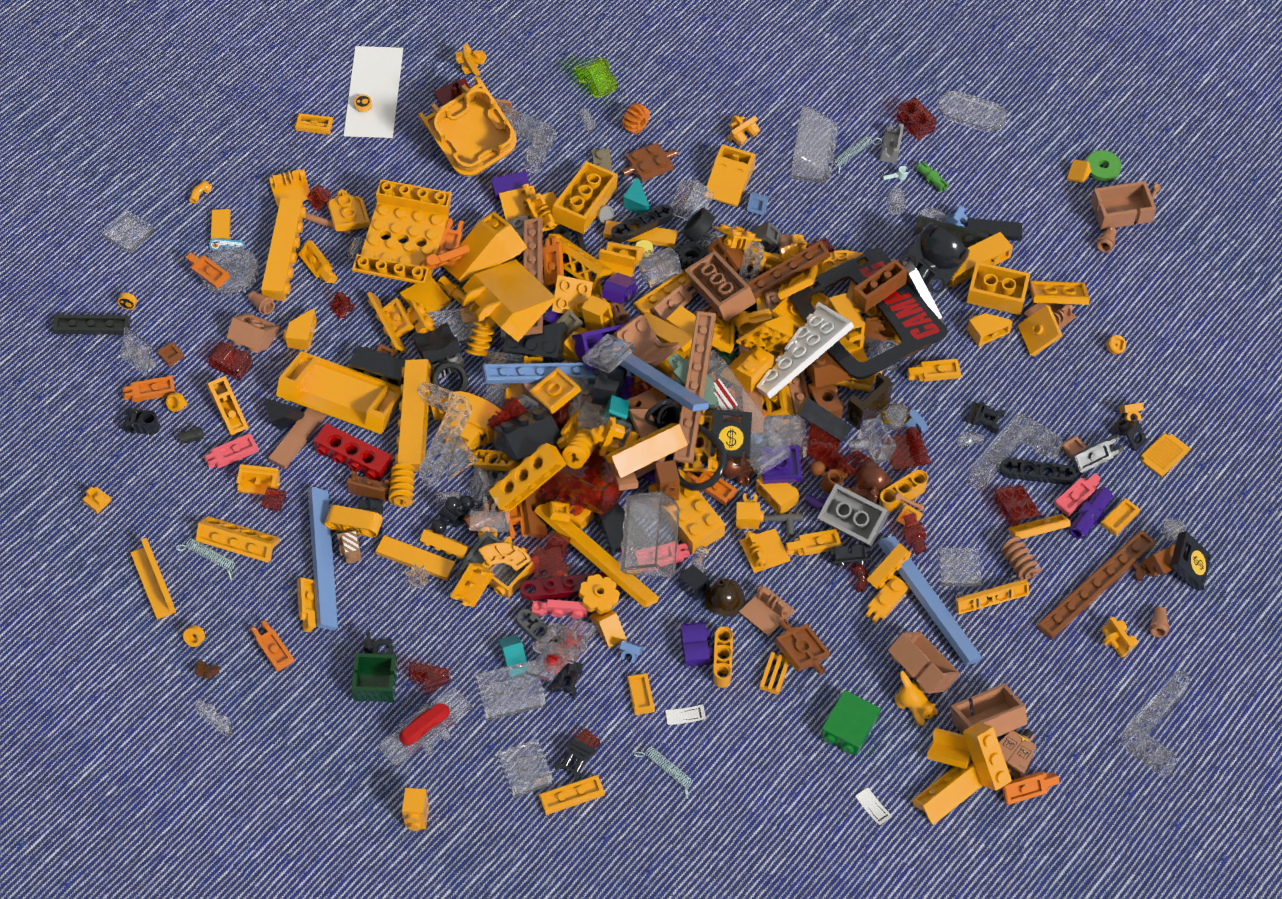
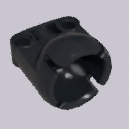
[898,222,970,293]

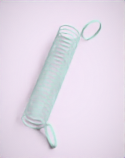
[833,135,882,174]
[176,539,235,580]
[634,747,693,799]

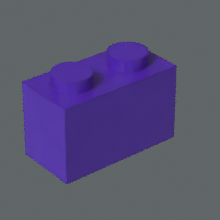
[601,272,638,305]

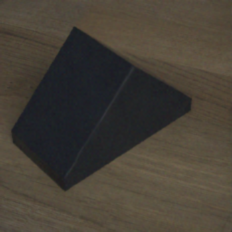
[264,398,305,430]

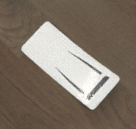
[665,704,706,725]
[856,788,892,825]

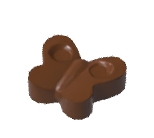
[1132,559,1157,582]
[195,661,220,679]

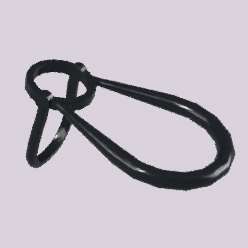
[644,399,727,491]

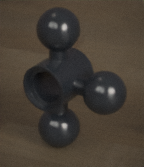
[431,495,474,534]

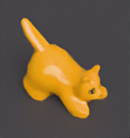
[895,671,938,726]

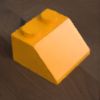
[720,347,774,393]

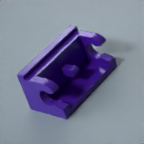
[491,171,530,200]

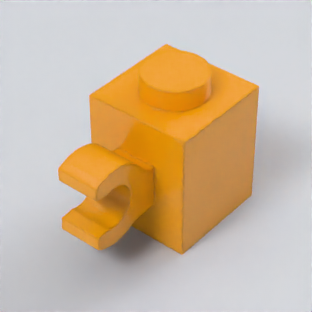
[736,493,764,529]

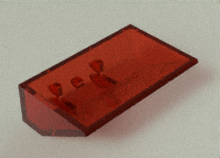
[525,446,637,516]

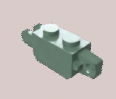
[668,353,719,409]

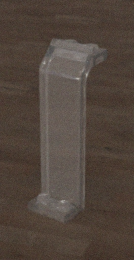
[707,350,791,477]

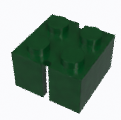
[351,653,398,702]

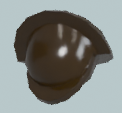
[704,579,745,617]

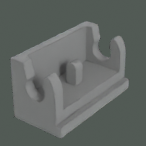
[879,123,904,164]

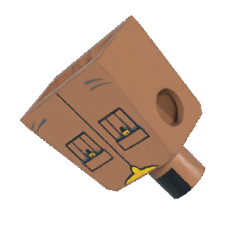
[999,729,1037,779]

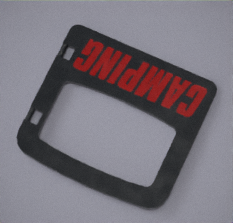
[791,248,948,379]

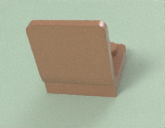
[613,315,681,367]

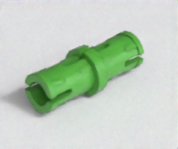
[916,161,949,192]

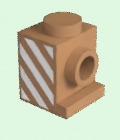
[337,530,362,564]

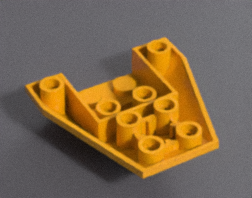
[443,211,527,282]

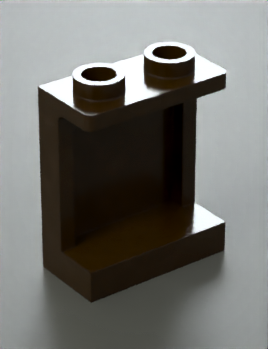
[846,373,893,431]

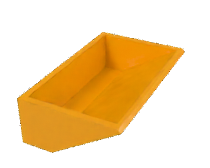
[462,259,556,342]

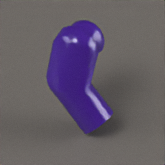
[804,494,829,510]

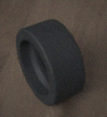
[682,207,715,242]
[431,362,468,398]

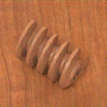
[1001,536,1042,580]

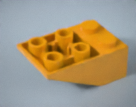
[704,144,756,207]
[736,316,796,356]

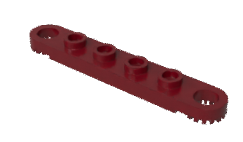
[519,570,637,601]

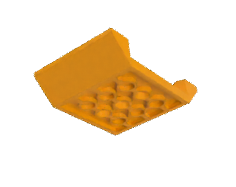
[352,179,452,285]

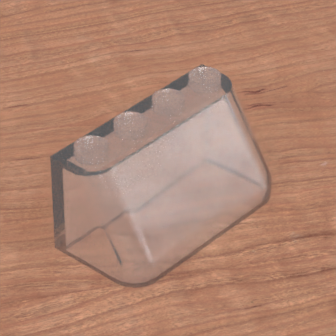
[791,105,839,184]
[620,491,680,577]

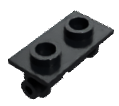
[830,544,872,566]

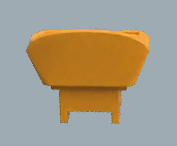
[443,391,504,459]

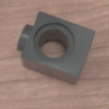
[752,221,781,251]

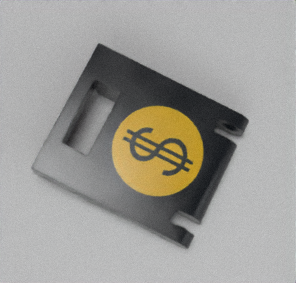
[710,410,752,459]
[1170,531,1212,591]

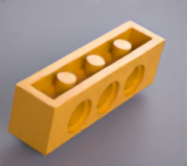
[489,443,567,512]

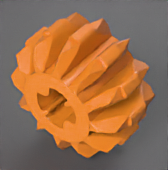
[622,103,650,134]

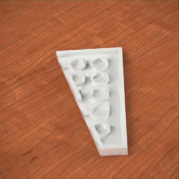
[756,302,854,399]

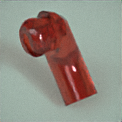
[851,563,869,593]

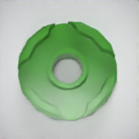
[1087,150,1122,182]

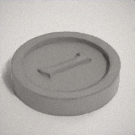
[597,205,614,224]

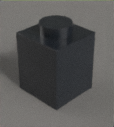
[678,565,710,601]

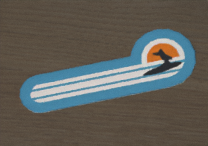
[209,238,245,251]

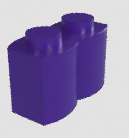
[680,622,713,667]

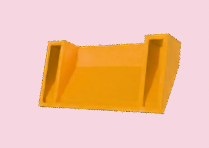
[276,351,402,434]

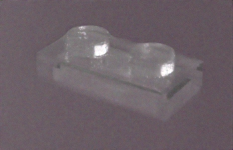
[195,699,233,738]

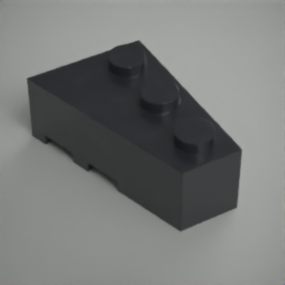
[503,322,568,363]

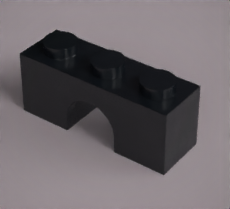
[589,359,627,406]

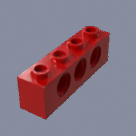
[314,423,393,482]

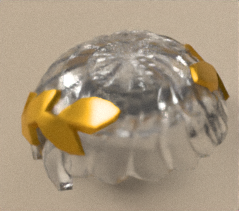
[880,403,910,431]

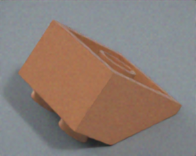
[226,313,281,353]

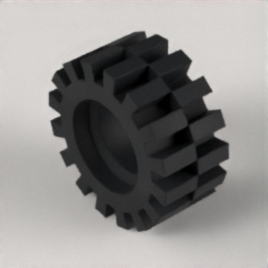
[675,240,708,273]

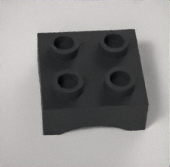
[412,322,461,364]

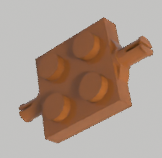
[621,142,678,182]
[774,619,830,676]

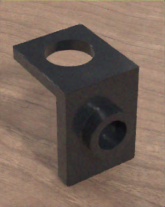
[1109,419,1147,451]
[363,630,394,654]

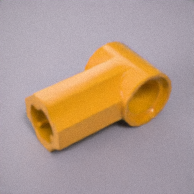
[733,308,772,335]

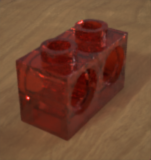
[897,97,937,140]

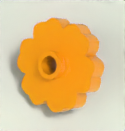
[578,574,620,614]

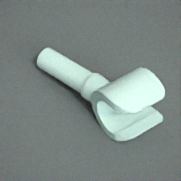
[883,166,909,180]

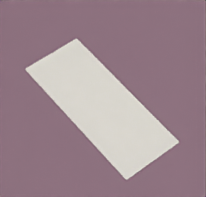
[344,46,403,138]

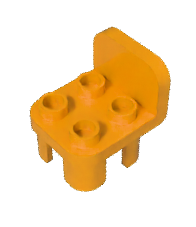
[418,76,516,177]

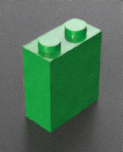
[821,690,881,756]

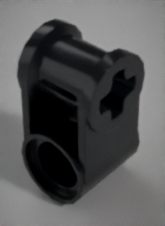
[121,408,161,435]

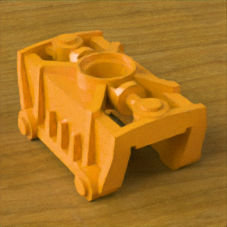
[681,415,719,472]

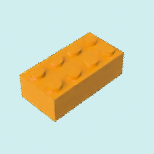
[552,161,618,234]
[648,468,725,555]

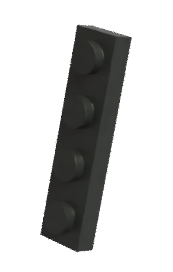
[914,215,989,248]
[52,314,130,335]

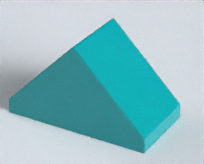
[623,178,649,215]
[601,395,629,425]
[498,634,529,676]

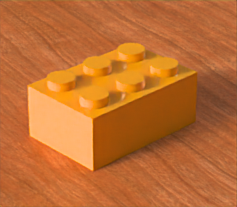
[966,261,1030,315]

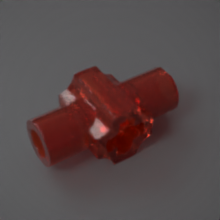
[903,513,927,554]

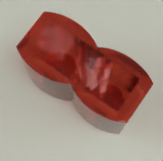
[207,342,253,381]

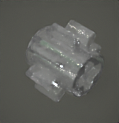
[1162,517,1187,541]
[405,564,430,590]

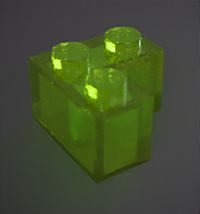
[573,57,618,98]

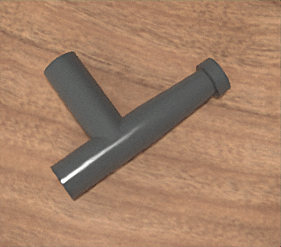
[764,513,803,538]

